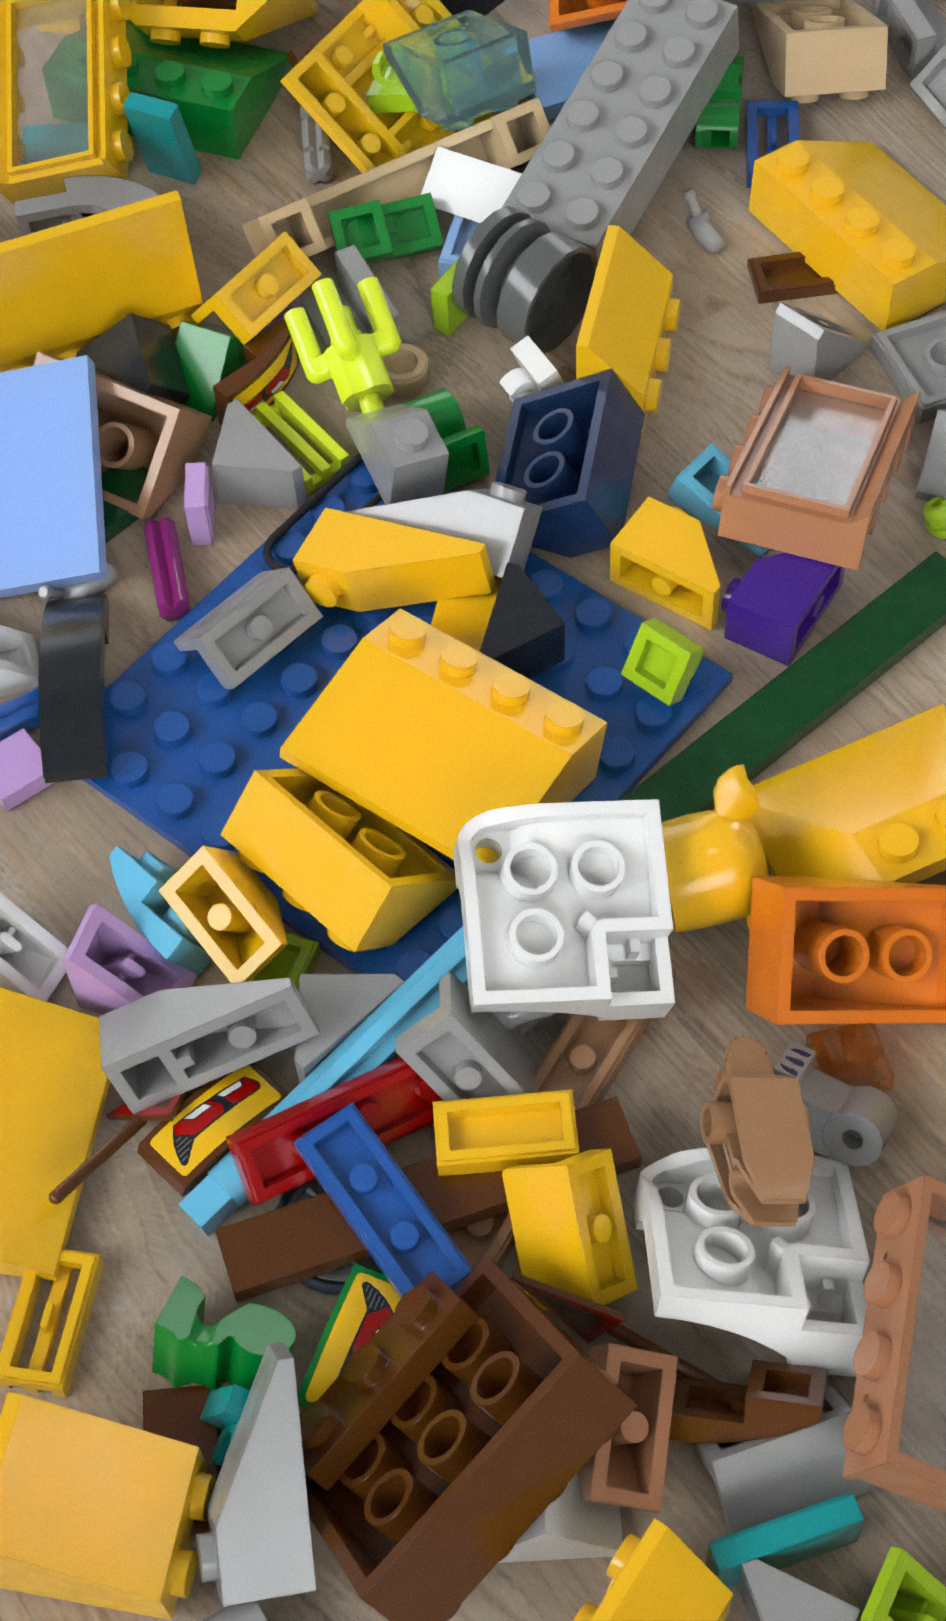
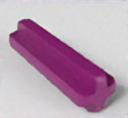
[144,517,191,621]

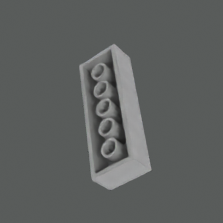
[502,0,739,261]

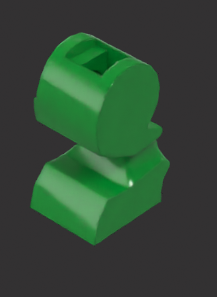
[694,56,744,149]
[402,388,490,492]
[152,1276,296,1391]

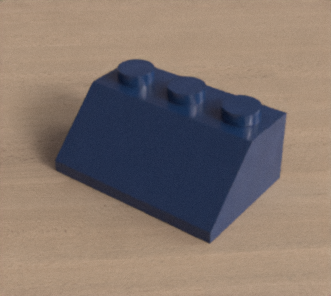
[495,369,645,558]

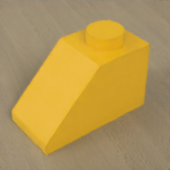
[610,496,721,631]
[158,845,288,983]

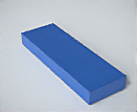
[294,1102,474,1298]

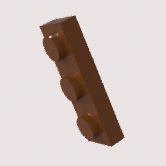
[299,1270,480,1491]

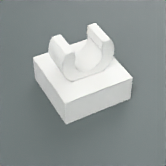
[500,335,564,403]

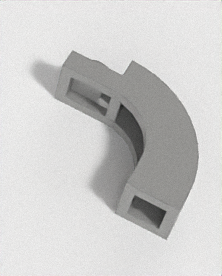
[14,175,159,236]

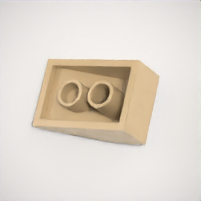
[751,0,888,103]

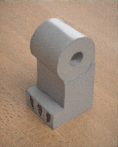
[773,1040,899,1167]

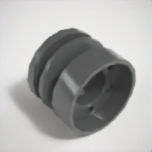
[452,206,598,354]

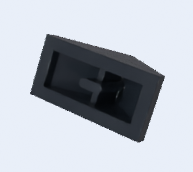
[76,313,190,405]
[479,563,565,679]

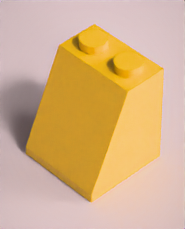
[0,1392,216,1620]

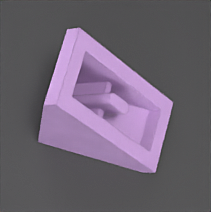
[62,903,197,1014]

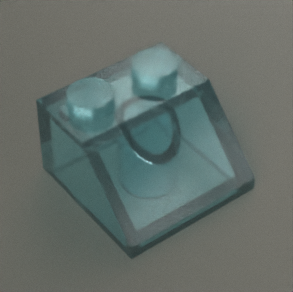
[382,9,536,130]

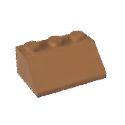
[33,352,212,520]

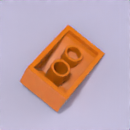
[745,876,946,1025]

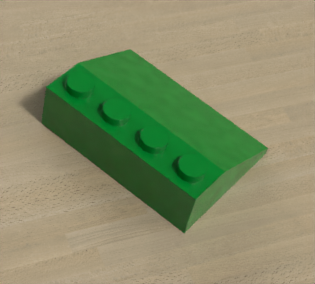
[43,20,293,160]

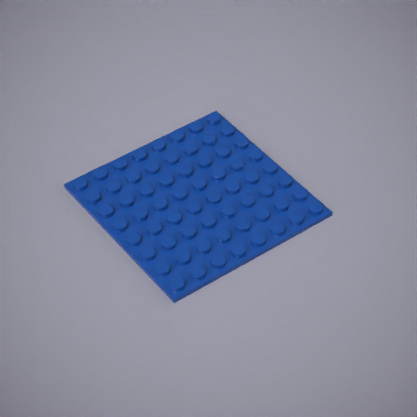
[82,461,733,982]

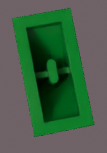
[175,321,256,421]

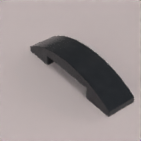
[38,594,109,783]

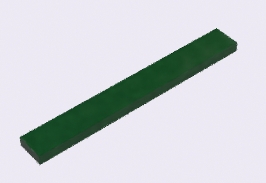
[619,551,946,822]

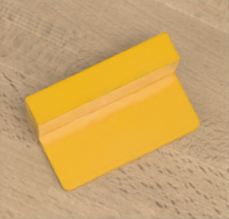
[191,231,322,345]
[502,1148,638,1310]

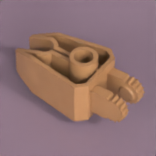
[700,1035,815,1227]

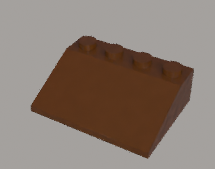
[305,1256,638,1621]

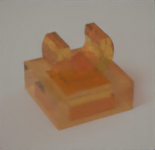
[805,1023,895,1092]

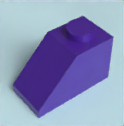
[721,553,845,666]

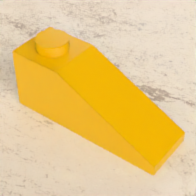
[293,508,496,612]

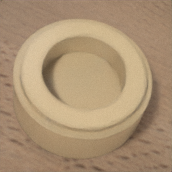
[382,343,430,398]

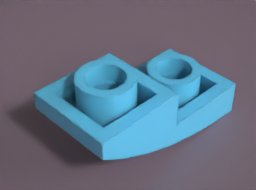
[109,846,212,976]

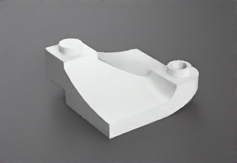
[454,799,675,1021]
[633,1148,870,1377]

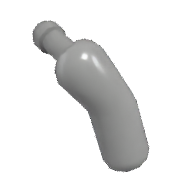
[683,188,725,253]
[38,562,118,600]

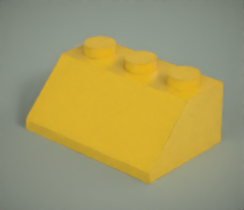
[576,225,681,435]
[220,768,458,952]

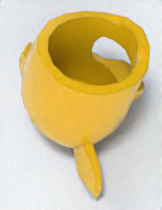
[661,764,768,932]

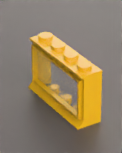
[0,0,134,205]

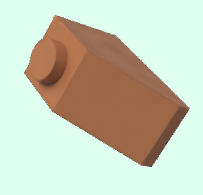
[577,1343,678,1513]

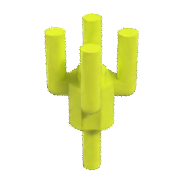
[284,277,401,414]

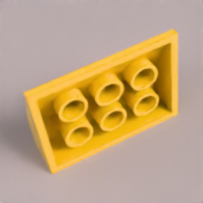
[748,140,946,331]
[0,190,204,373]
[279,608,607,864]
[0,987,111,1281]

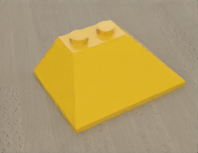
[129,0,318,48]
[280,0,493,173]
[749,704,946,883]

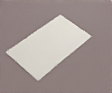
[421,146,522,223]

